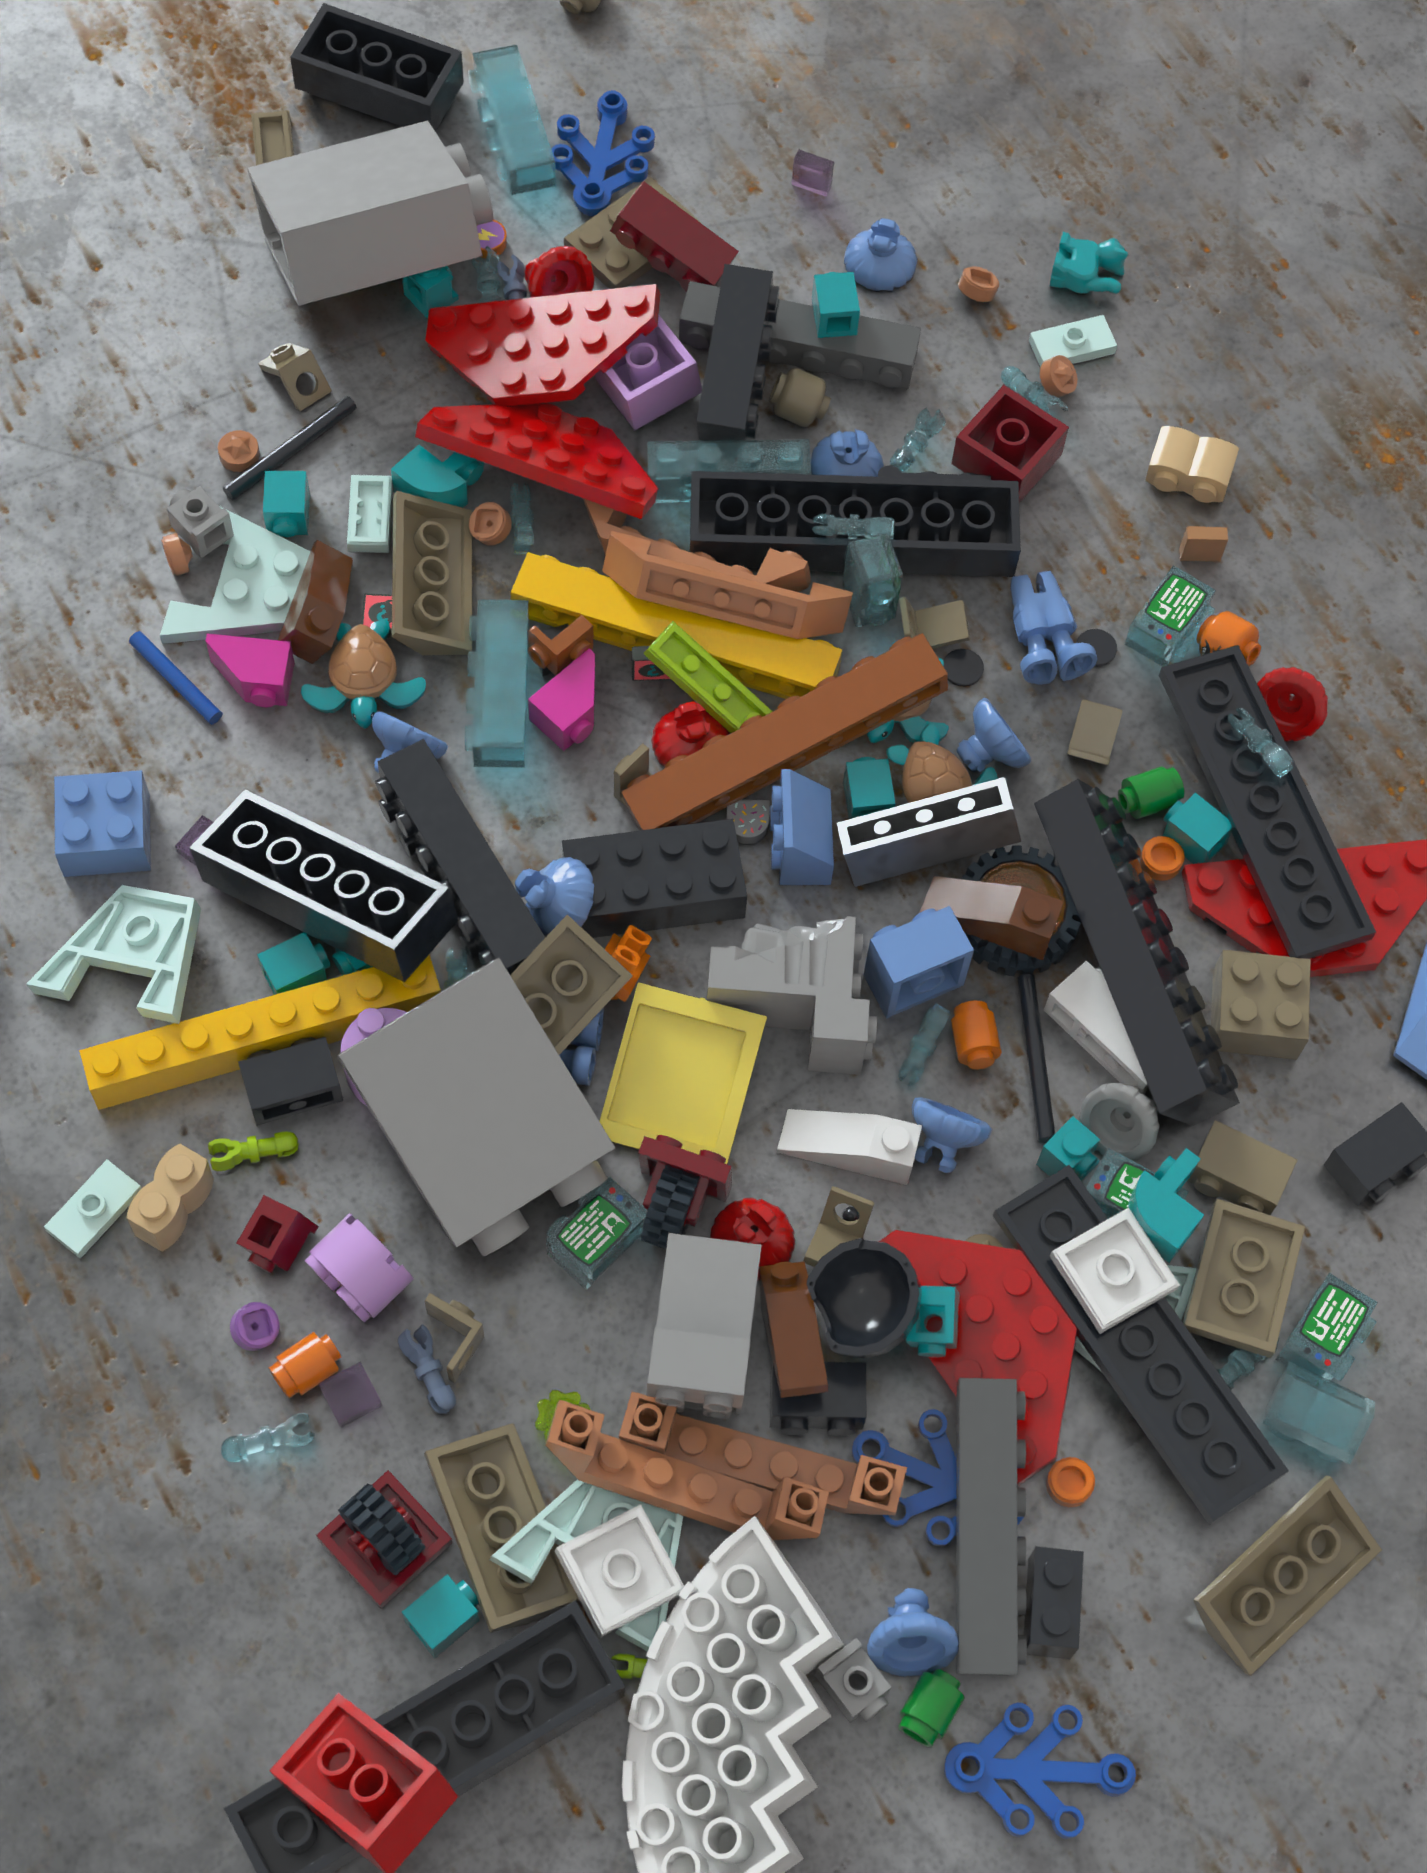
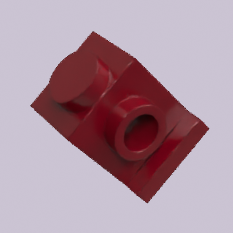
[236,1195,319,1274]

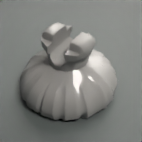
[1079,1083,1159,1162]

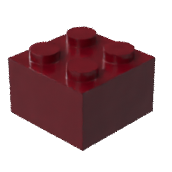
[951,384,1069,503]

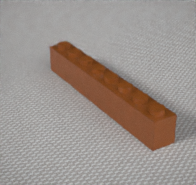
[621,633,948,830]

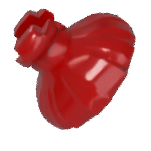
[525,246,595,297]
[1257,667,1328,742]
[651,701,730,768]
[710,1197,795,1281]

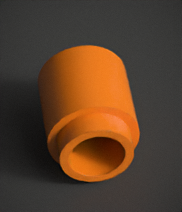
[951,1000,1002,1070]
[268,1332,342,1399]

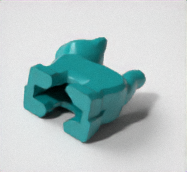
[1049,232,1128,294]

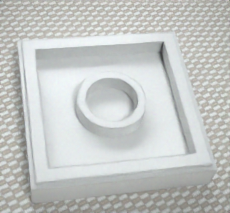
[1050,1208,1180,1334]
[555,1504,684,1638]

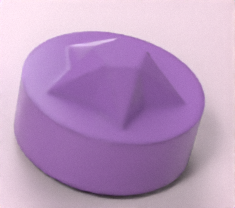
[230,1302,280,1351]

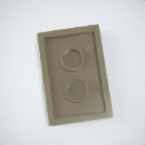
[564,177,701,289]
[1183,1199,1305,1358]

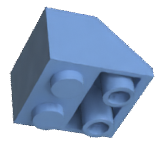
[769,769,834,885]

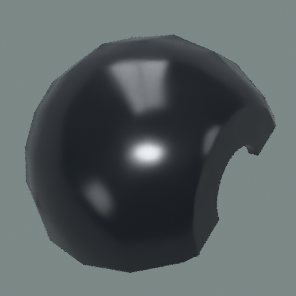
[806,1238,922,1359]

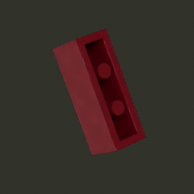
[610,181,739,292]

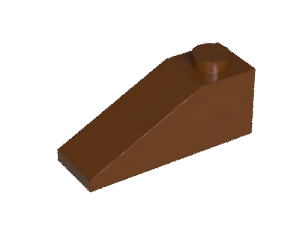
[278,540,353,664]
[920,876,1064,960]
[759,1261,828,1398]

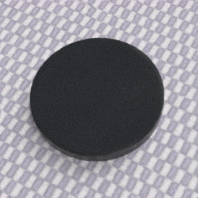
[1076,629,1117,666]
[943,649,984,687]

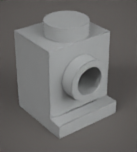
[167,486,234,558]
[815,1637,892,1723]

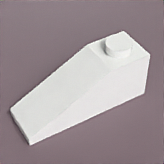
[1044,961,1148,1095]
[777,1109,922,1185]

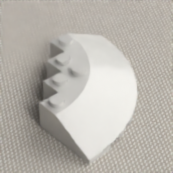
[622,1516,845,1873]

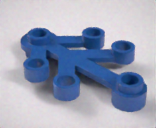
[550,91,655,216]
[852,1409,1023,1546]
[944,1703,1136,1839]

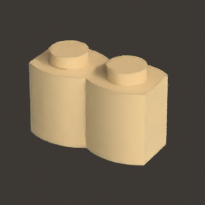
[1145,426,1239,503]
[127,1144,214,1252]

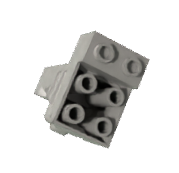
[707,916,877,1075]
[647,1233,761,1419]

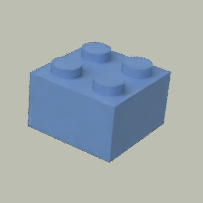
[54,770,151,877]
[863,906,974,1018]

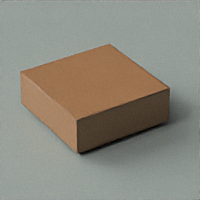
[1179,526,1228,562]

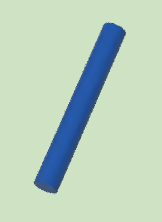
[129,631,222,725]

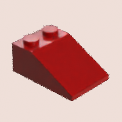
[269,1693,459,1873]

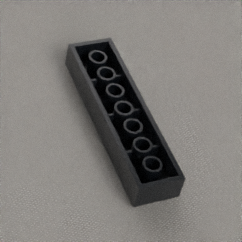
[689,471,1021,577]
[1034,779,1240,1126]
[224,1600,625,1873]

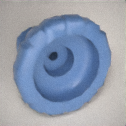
[844,218,917,291]
[809,429,884,477]
[957,698,1031,772]
[372,711,448,773]
[515,857,594,936]
[912,1097,992,1173]
[867,1588,959,1677]

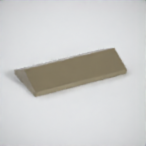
[392,491,472,655]
[510,915,633,1055]
[424,1423,580,1633]
[1193,1476,1382,1676]

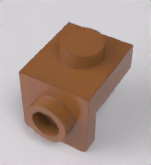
[528,615,593,675]

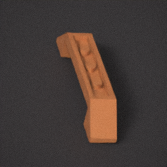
[583,498,811,592]
[602,531,853,639]
[619,1391,907,1515]
[545,1399,829,1540]

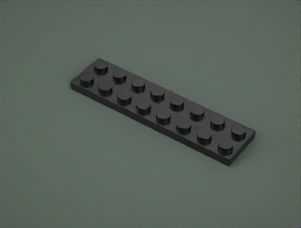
[1159,645,1376,959]
[993,1165,1289,1525]

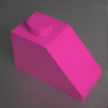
[205,633,295,708]
[528,648,595,751]

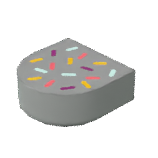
[726,800,770,844]

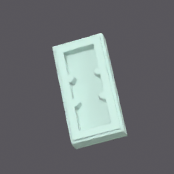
[1029,315,1117,368]
[347,475,393,553]
[44,1159,142,1259]

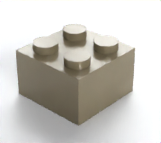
[1211,950,1310,1060]

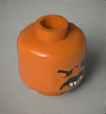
[1197,611,1261,666]

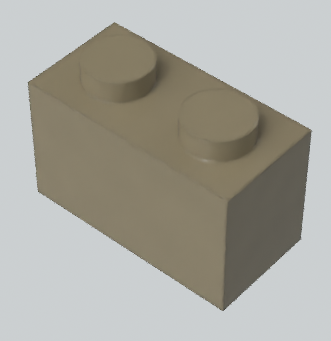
[1187,1120,1298,1215]

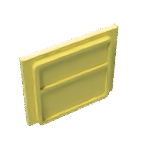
[599,982,767,1164]

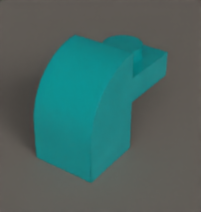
[391,444,484,508]
[1128,1148,1204,1263]

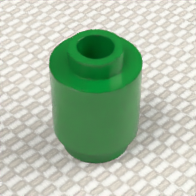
[1118,766,1185,819]
[898,1669,965,1747]

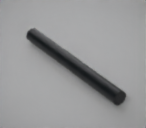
[223,396,357,500]
[1017,974,1055,1143]

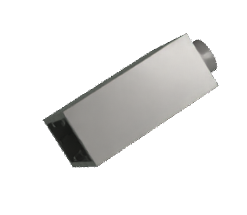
[247,121,493,306]
[337,958,615,1256]

